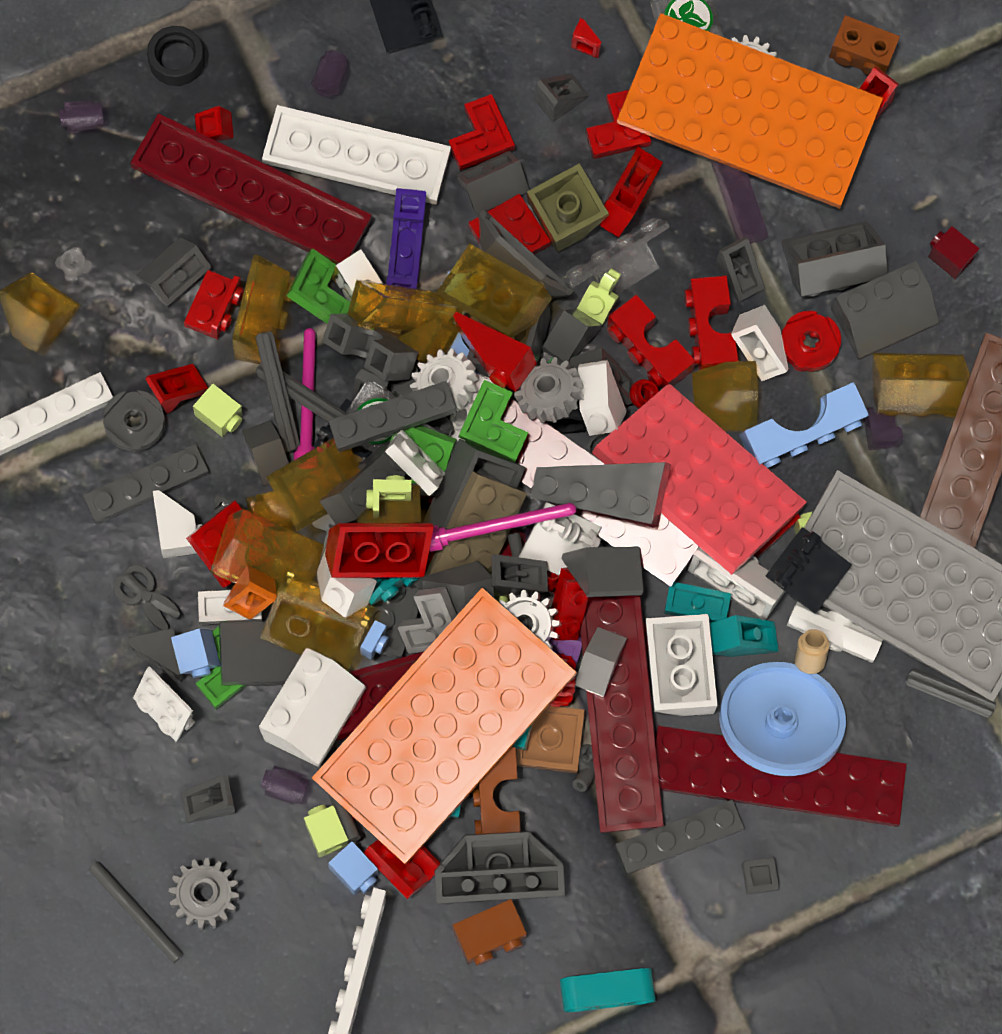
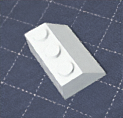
[688,547,785,620]
[646,614,717,716]
[259,648,366,767]

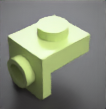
[366,475,412,518]

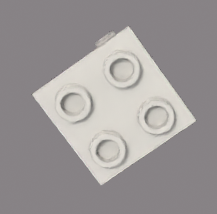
[519,502,601,575]
[133,666,195,742]

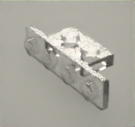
[562,218,670,295]

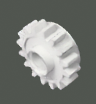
[410,349,479,411]
[499,590,561,649]

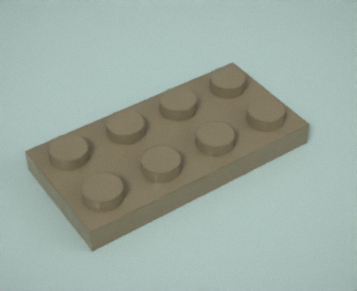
[425,471,527,576]

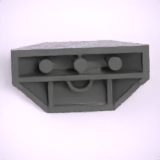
[478,209,574,299]
[435,831,565,903]

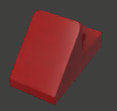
[145,364,208,414]

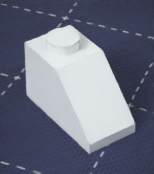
[731,305,789,381]
[578,360,627,436]
[153,490,202,558]
[317,549,377,618]

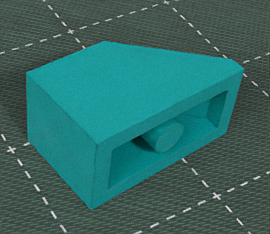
[709,615,779,657]

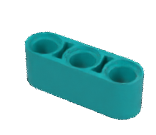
[560,968,656,1012]

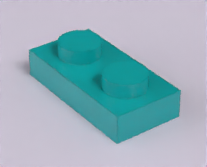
[664,582,731,623]

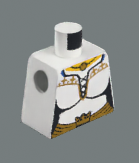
[331,250,391,324]

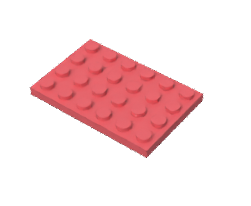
[592,384,807,575]

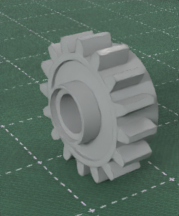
[514,357,584,423]
[168,858,240,930]

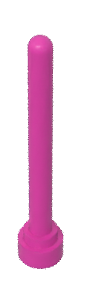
[293,328,318,470]
[430,503,576,552]

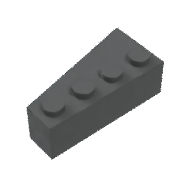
[530,462,671,526]

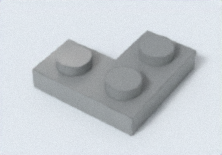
[398,587,457,654]

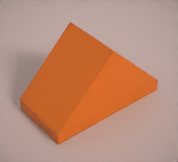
[223,565,277,620]

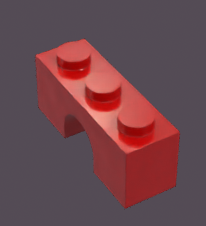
[684,276,738,374]
[607,294,696,389]

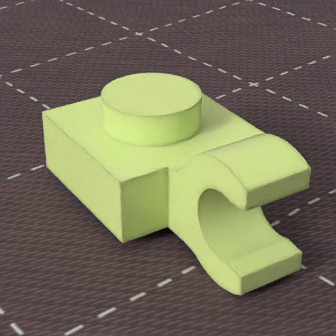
[577,268,621,324]

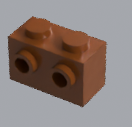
[829,15,900,75]
[452,899,527,966]

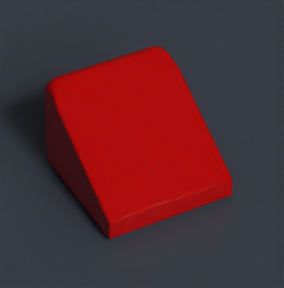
[571,18,601,58]
[194,106,234,141]

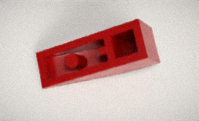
[599,147,663,237]
[453,312,537,392]

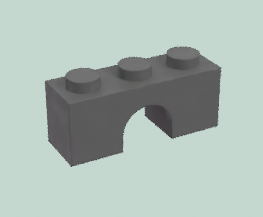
[322,313,418,381]
[319,444,407,525]

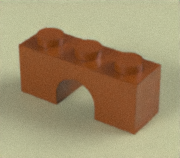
[472,747,520,834]

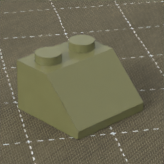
[527,163,609,252]

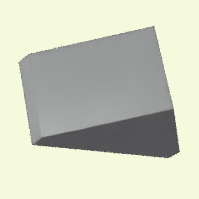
[575,627,627,697]

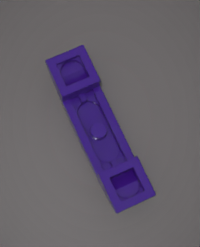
[384,188,426,310]

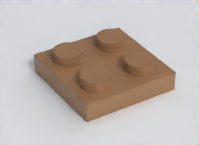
[516,706,585,774]

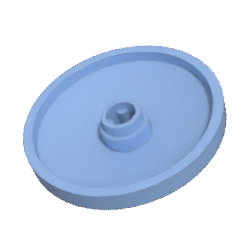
[719,662,846,776]

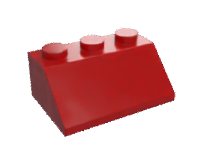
[325,523,434,578]

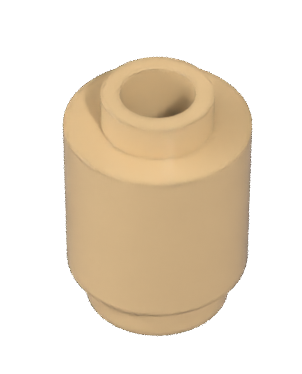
[795,629,829,674]

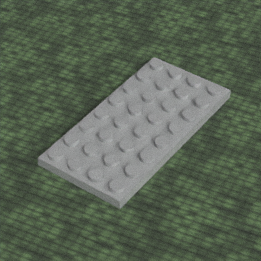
[804,470,1002,702]

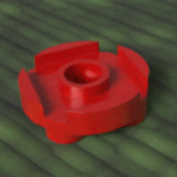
[781,310,841,372]

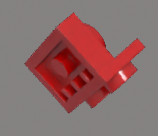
[184,270,244,340]
[551,568,589,640]
[364,840,440,899]

